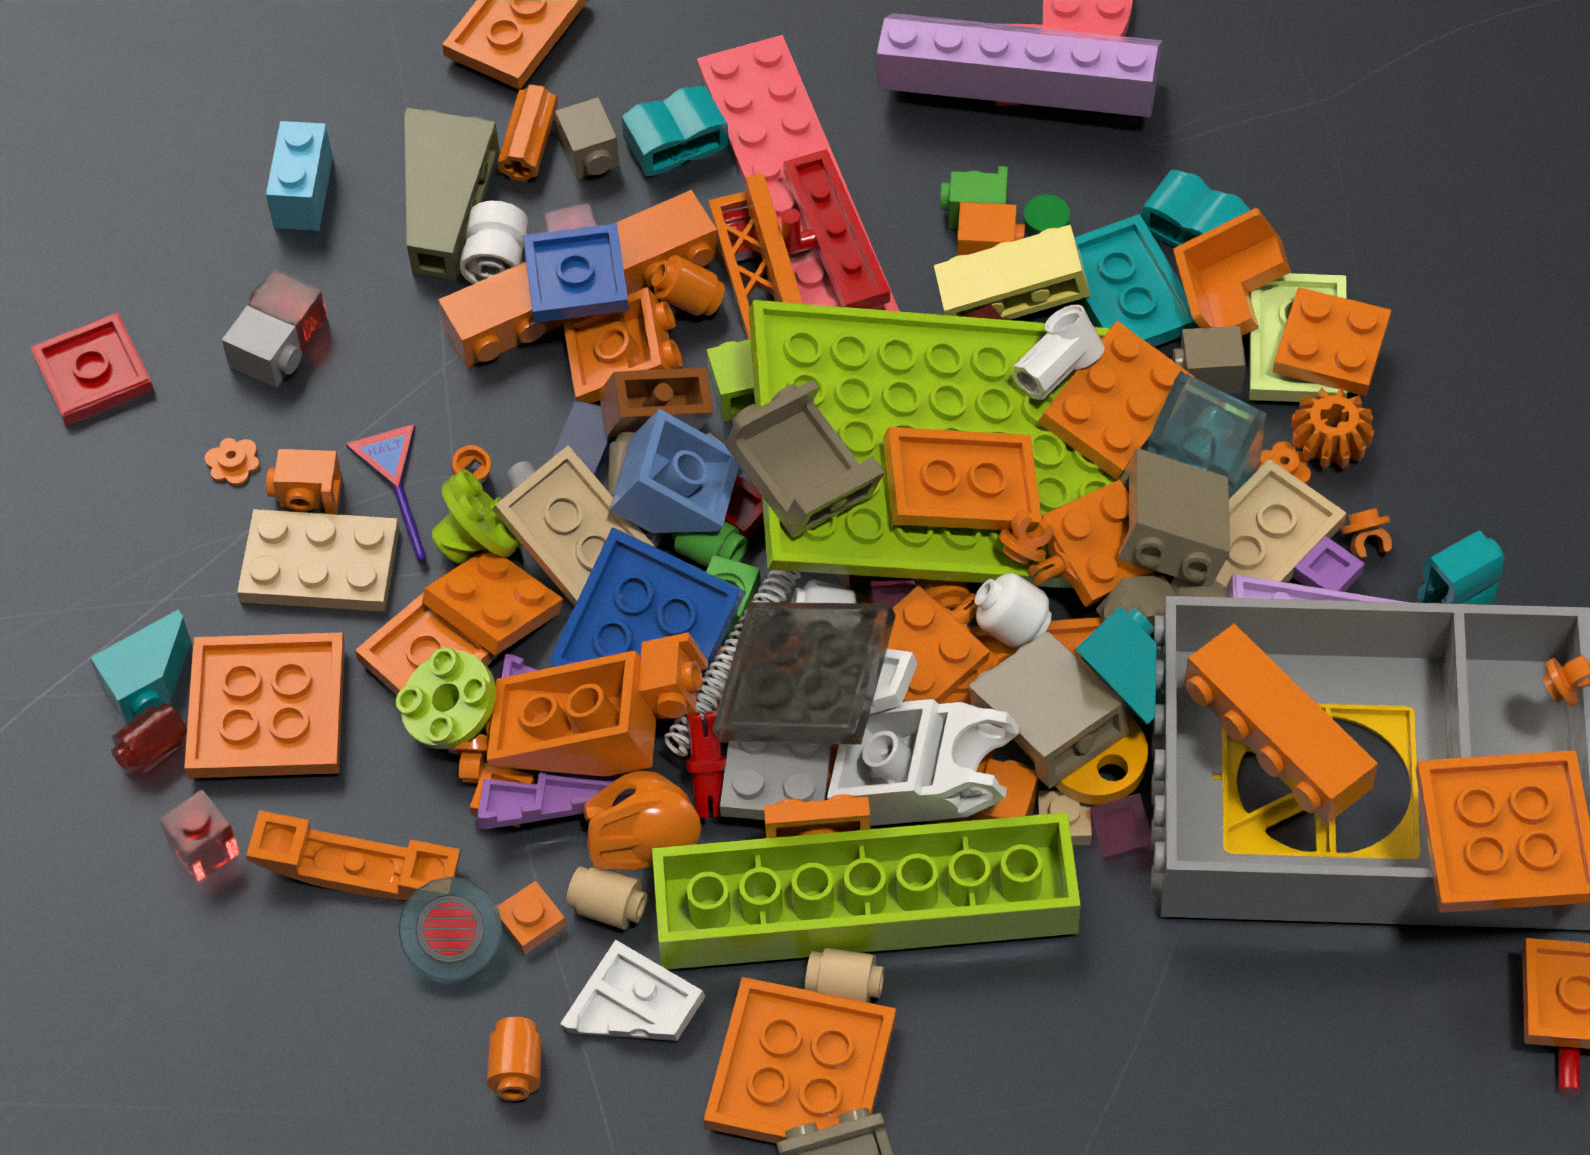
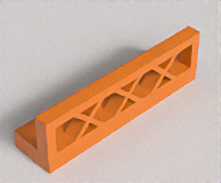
[708,173,803,340]

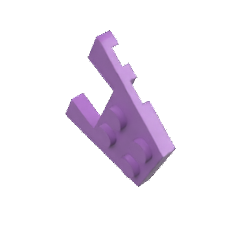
[477,654,642,829]

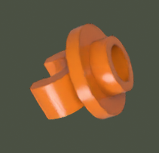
[1341,508,1392,558]
[998,509,1054,565]
[1542,655,1590,707]
[448,734,489,784]

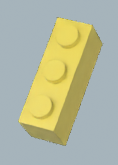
[934,225,1091,320]

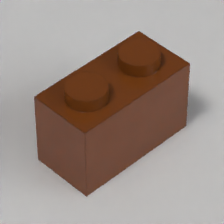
[599,367,714,438]

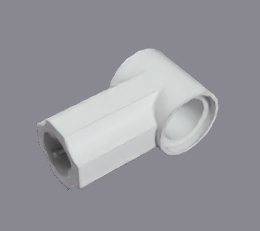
[1011,305,1105,400]

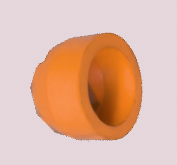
[451,445,491,484]

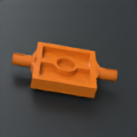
[1029,479,1159,608]
[852,585,990,704]

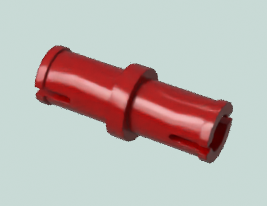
[686,711,727,818]

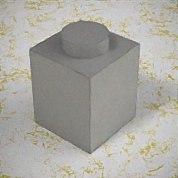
[222,305,302,388]

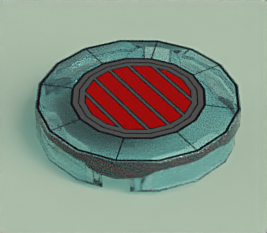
[398,877,503,982]

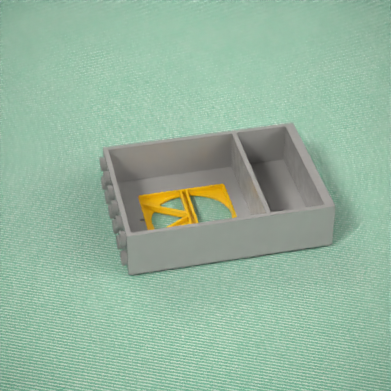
[1151,596,1590,930]

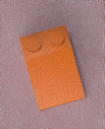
[486,650,657,777]

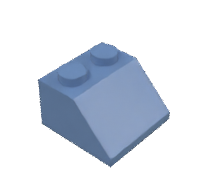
[610,409,739,533]

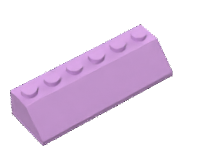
[877,13,1163,117]

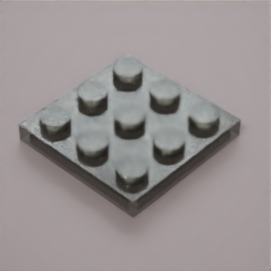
[712,602,896,745]

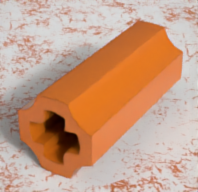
[497,85,558,182]

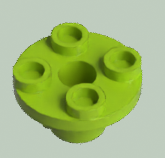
[431,469,521,564]
[396,647,496,749]

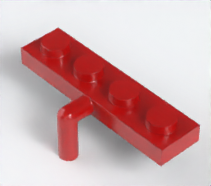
[781,149,890,309]

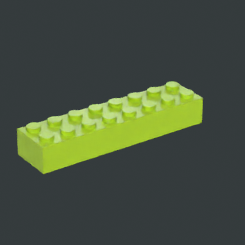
[652,812,1081,969]

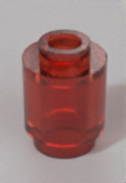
[111,702,187,775]

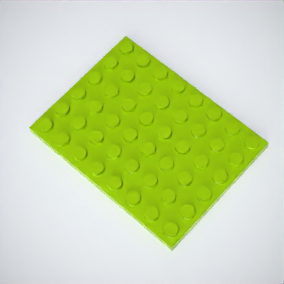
[748,300,1155,588]

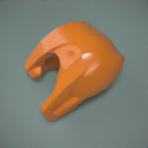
[583,771,701,870]

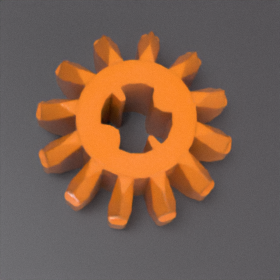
[1291,387,1374,471]

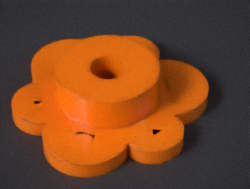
[205,438,260,486]
[1257,441,1311,484]

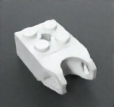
[827,699,1020,826]

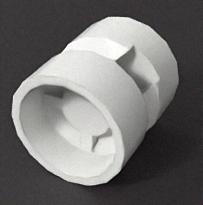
[460,201,529,284]

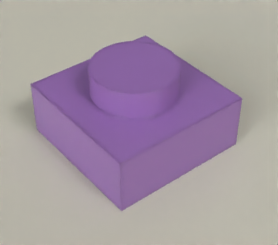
[1293,536,1365,592]

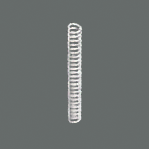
[664,570,801,756]

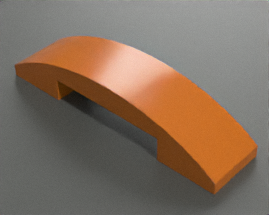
[246,810,461,901]

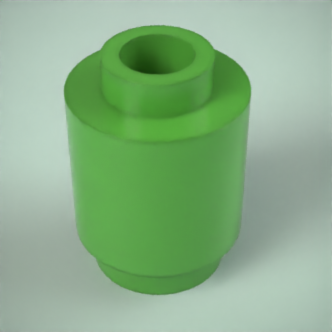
[671,521,748,568]

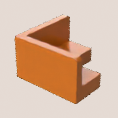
[1173,208,1291,336]

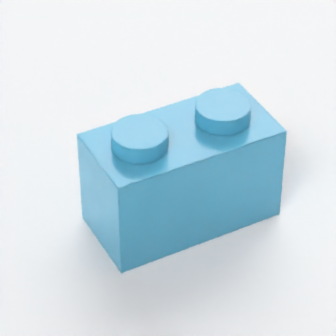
[266,121,333,231]

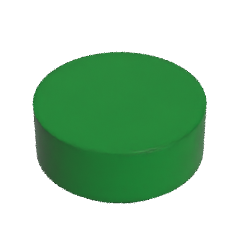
[1023,194,1070,236]

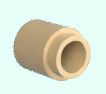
[566,865,647,930]
[805,948,884,1003]

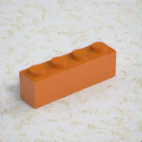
[1184,623,1378,824]

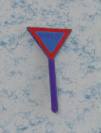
[346,424,426,561]

